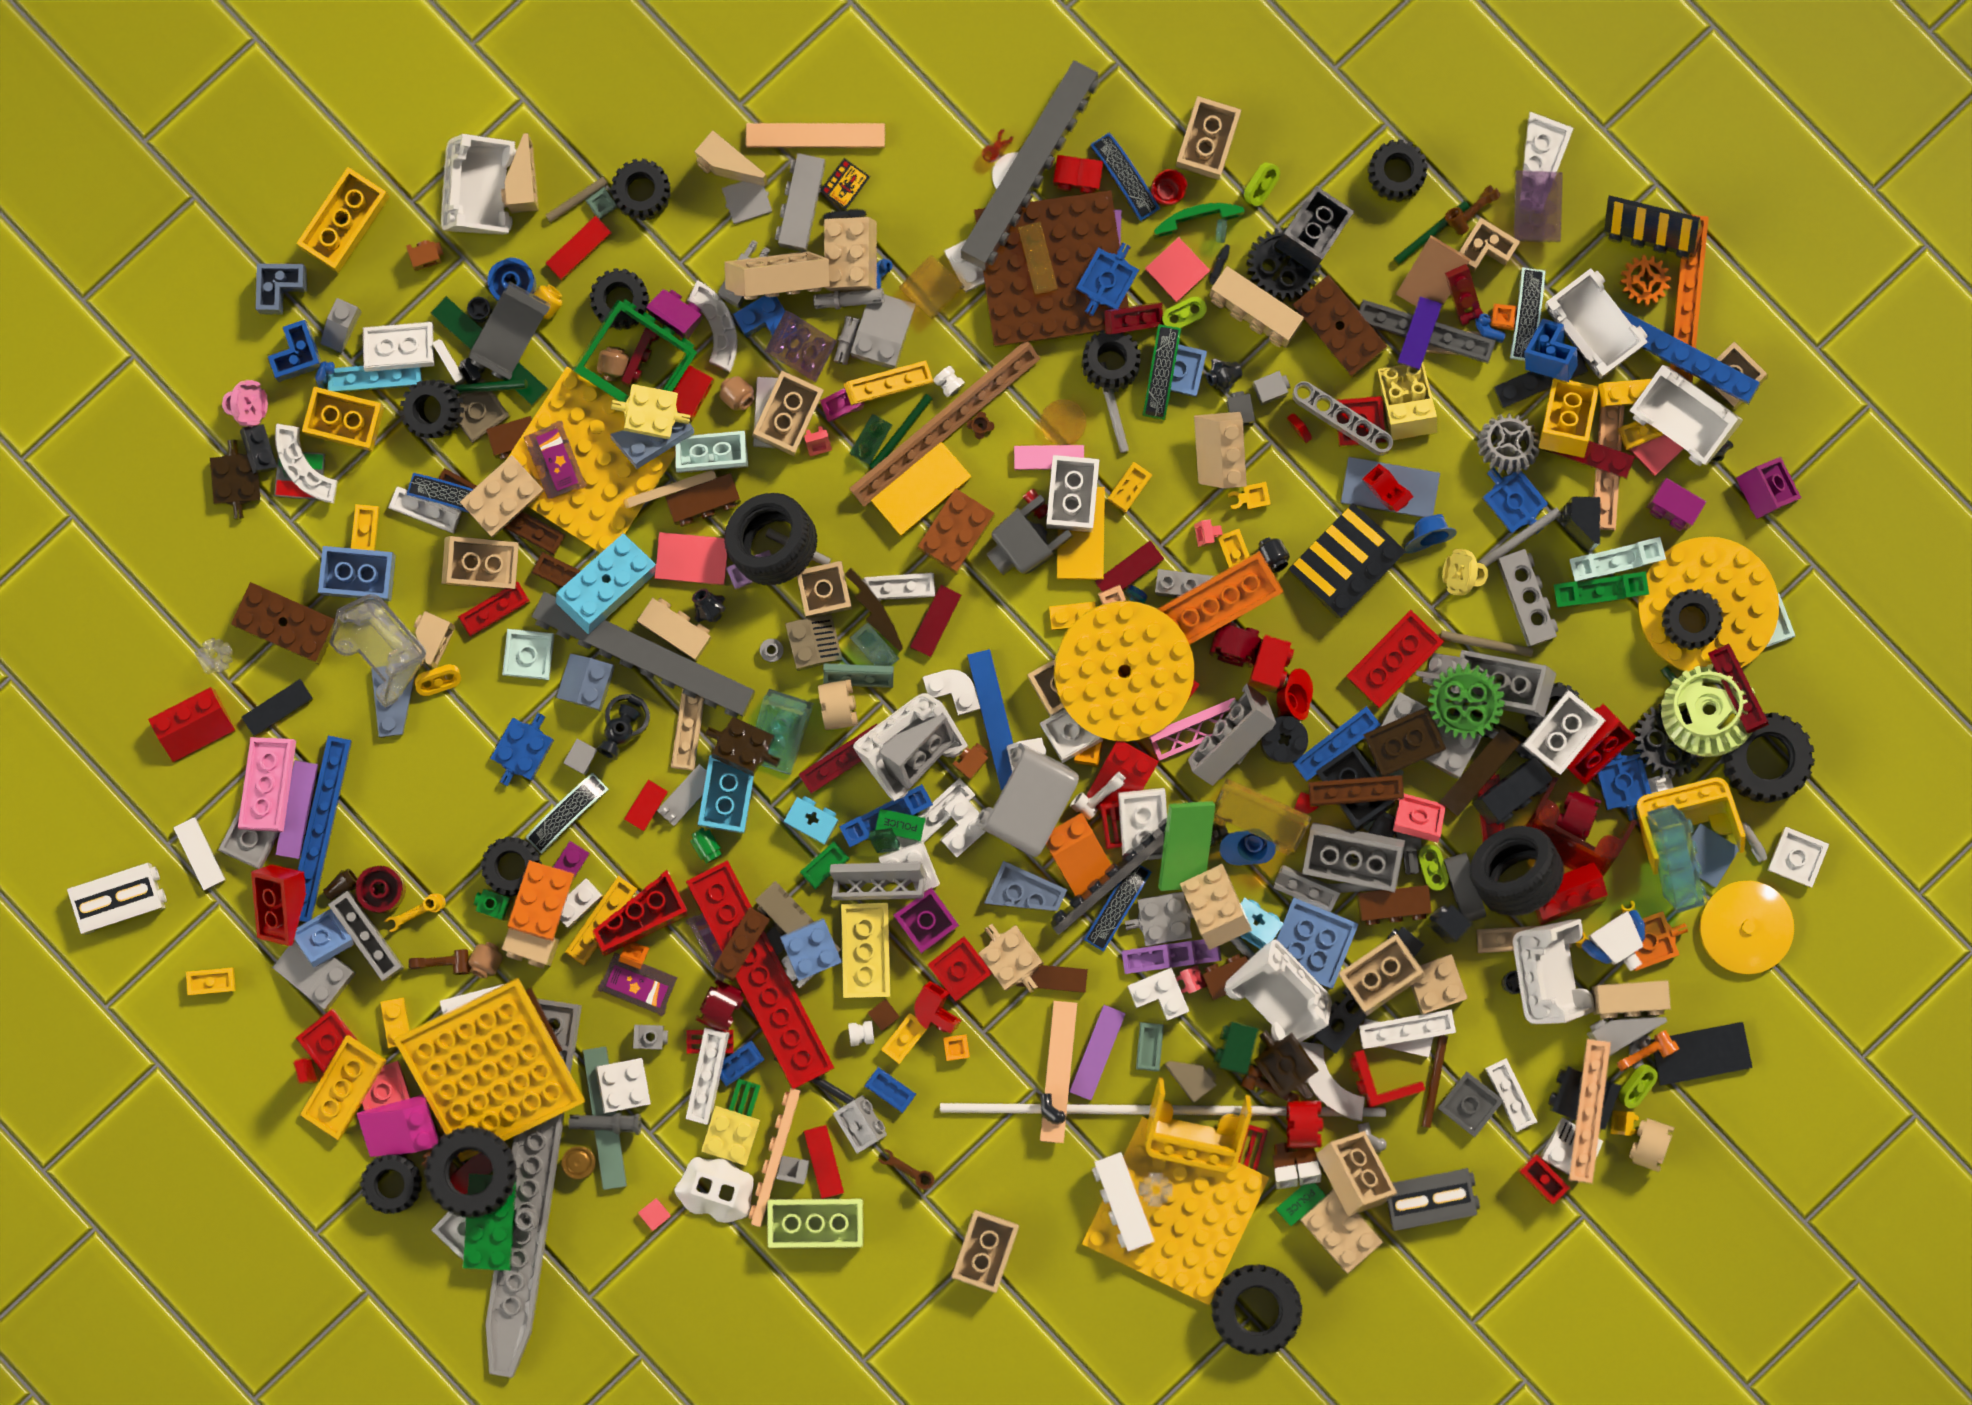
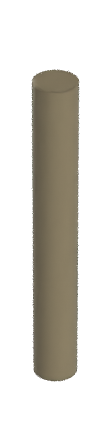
[546,177,608,223]

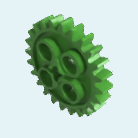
[1428,663,1505,739]

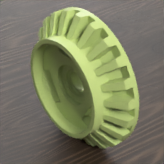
[1661,664,1756,757]

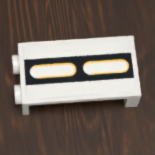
[67,863,167,935]

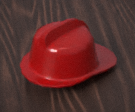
[1276,668,1313,720]

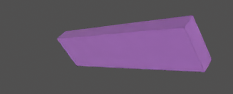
[1069,1005,1126,1100]

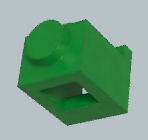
[473,889,511,921]

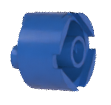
[487,258,536,302]

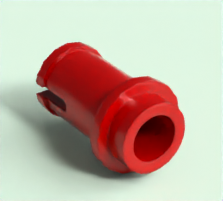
[1022,489,1048,519]

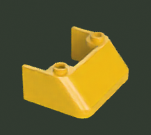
[1637,777,1746,875]
[1145,1077,1252,1172]

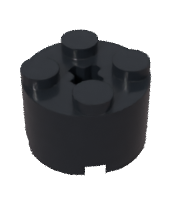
[1260,716,1308,765]

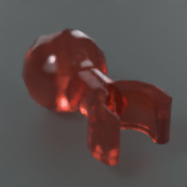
[982,129,1013,163]

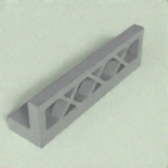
[830,862,927,900]

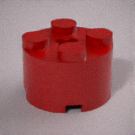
[1286,1101,1323,1148]

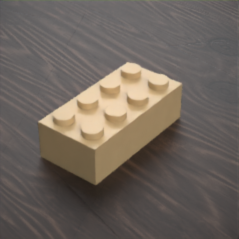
[725,251,830,300]
[1209,266,1304,348]

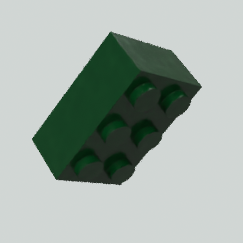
[1213,1021,1259,1075]

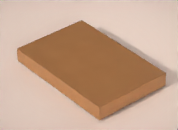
[1396,236,1471,310]

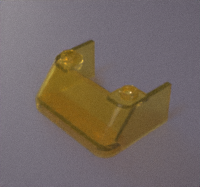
[1213,779,1312,856]

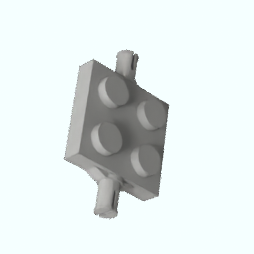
[1124,891,1194,946]

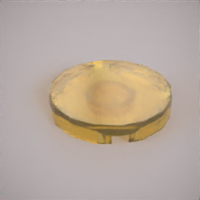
[1040,399,1086,445]

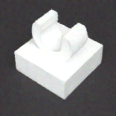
[1648,774,1673,793]

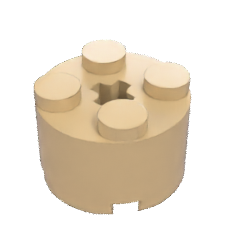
[818,679,858,730]
[1629,1118,1674,1172]

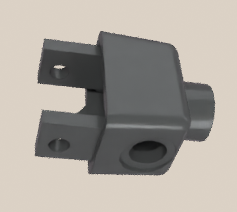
[987,495,1073,576]

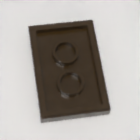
[1363,706,1446,777]

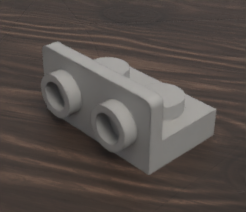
[1416,653,1469,688]
[833,1095,887,1153]

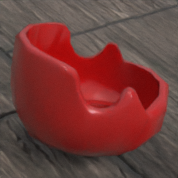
[1151,169,1188,206]

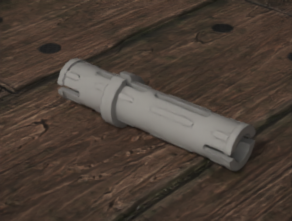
[814,288,885,309]

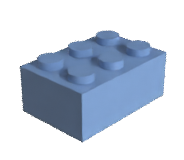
[318,546,396,601]

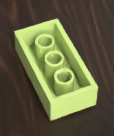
[768,1199,863,1248]

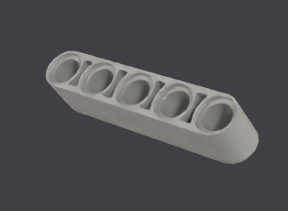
[1292,382,1393,456]

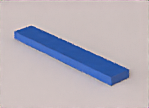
[967,649,1013,790]

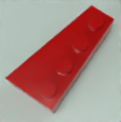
[592,870,688,957]

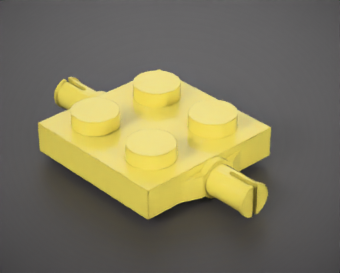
[611,384,690,439]

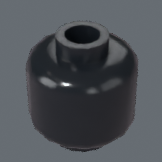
[1256,537,1290,573]

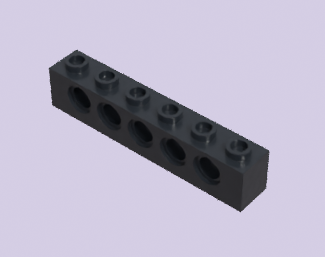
[1313,927,1425,1054]

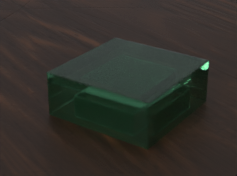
[869,828,900,853]

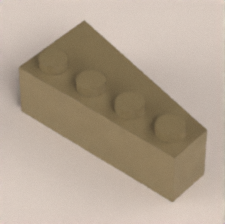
[755,881,842,954]

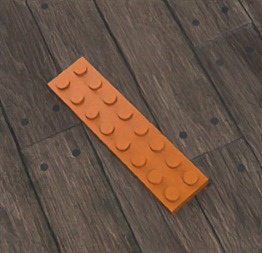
[1118,551,1283,678]

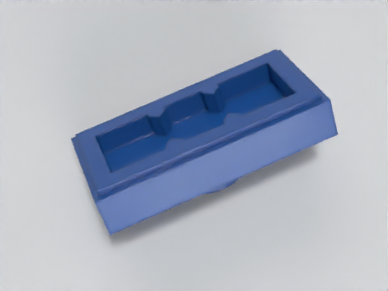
[720,1041,765,1086]
[865,1067,916,1113]

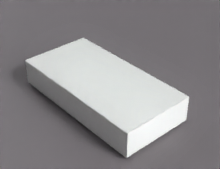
[432,339,465,384]

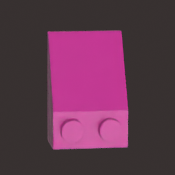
[357,1094,438,1157]

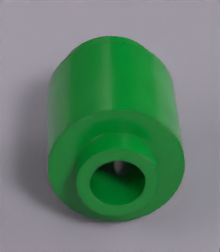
[690,828,722,864]

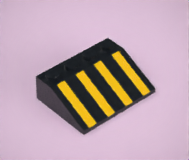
[1604,195,1702,259]
[1288,503,1406,618]

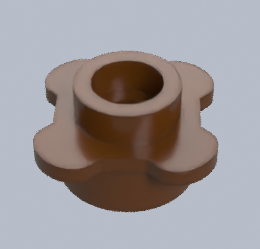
[967,412,994,439]

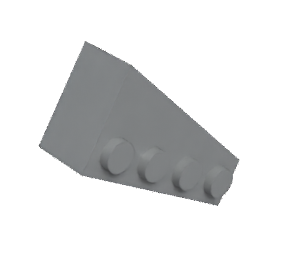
[1188,684,1276,786]

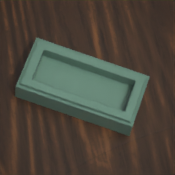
[1136,1022,1164,1071]

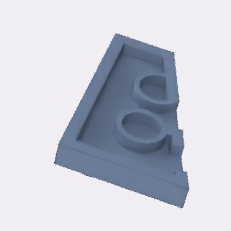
[610,422,694,469]
[371,662,419,737]
[984,861,1067,911]

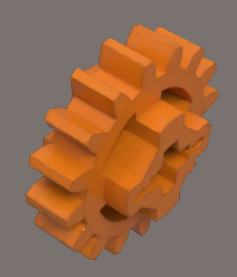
[1620,255,1671,306]

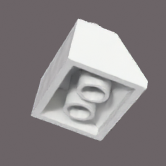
[1522,690,1605,775]

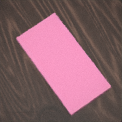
[238,737,296,832]

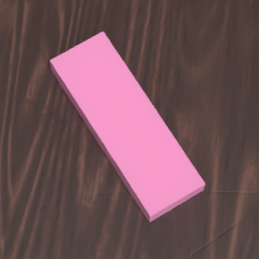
[1014,445,1084,470]

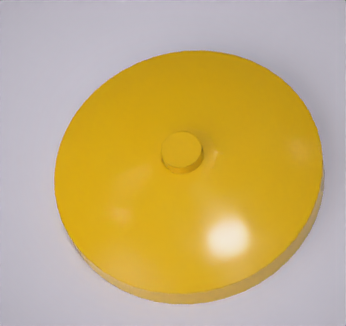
[1699,881,1794,974]

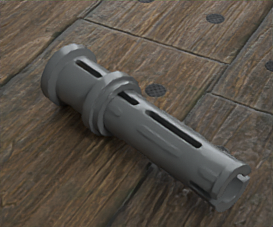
[569,1113,641,1135]

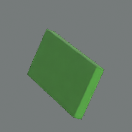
[1158,801,1216,891]

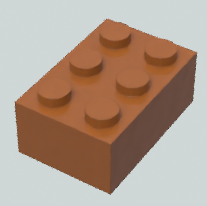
[918,488,995,574]

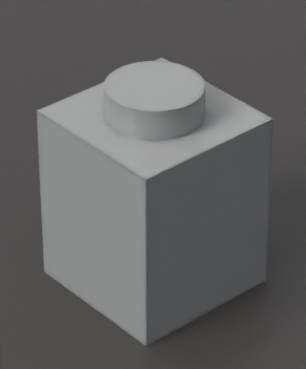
[1253,371,1290,406]

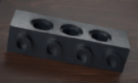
[1427,905,1472,945]

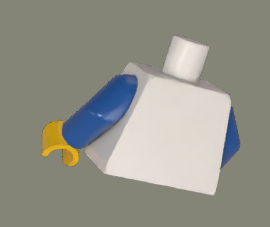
[1575,900,1645,971]

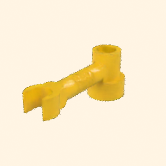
[384,893,446,932]

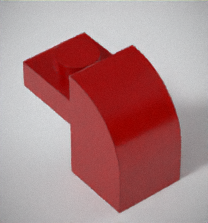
[1362,464,1414,512]
[914,981,962,1034]

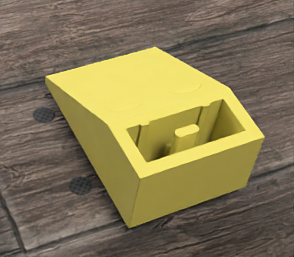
[1378,362,1437,440]

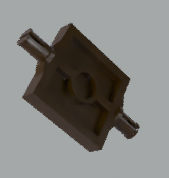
[210,440,261,519]
[705,717,781,776]
[1253,1030,1319,1101]

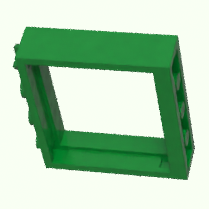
[572,299,697,402]

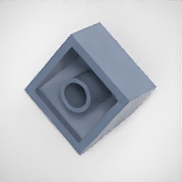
[556,653,615,711]

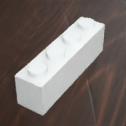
[1092,1152,1154,1251]

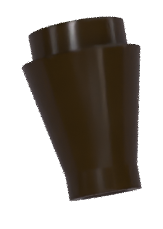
[323,868,358,901]

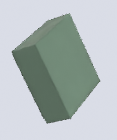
[586,187,618,220]

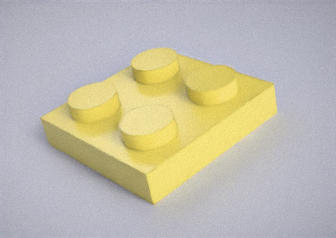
[702,1106,760,1166]

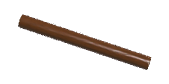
[1422,1035,1448,1128]

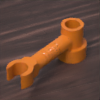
[1617,1030,1680,1072]

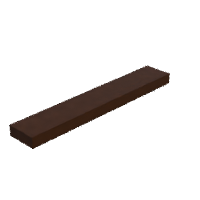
[438,468,566,556]

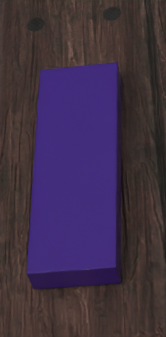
[1398,297,1442,370]

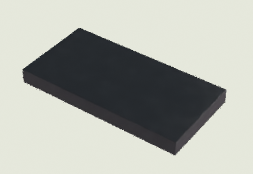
[1651,1022,1753,1086]

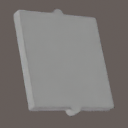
[722,181,772,224]

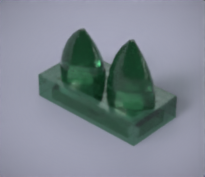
[849,413,893,465]

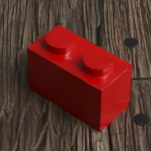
[672,365,715,421]
[1517,1154,1570,1204]

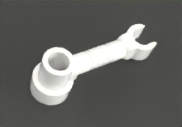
[1070,772,1125,820]

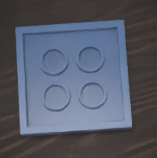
[1276,897,1359,989]

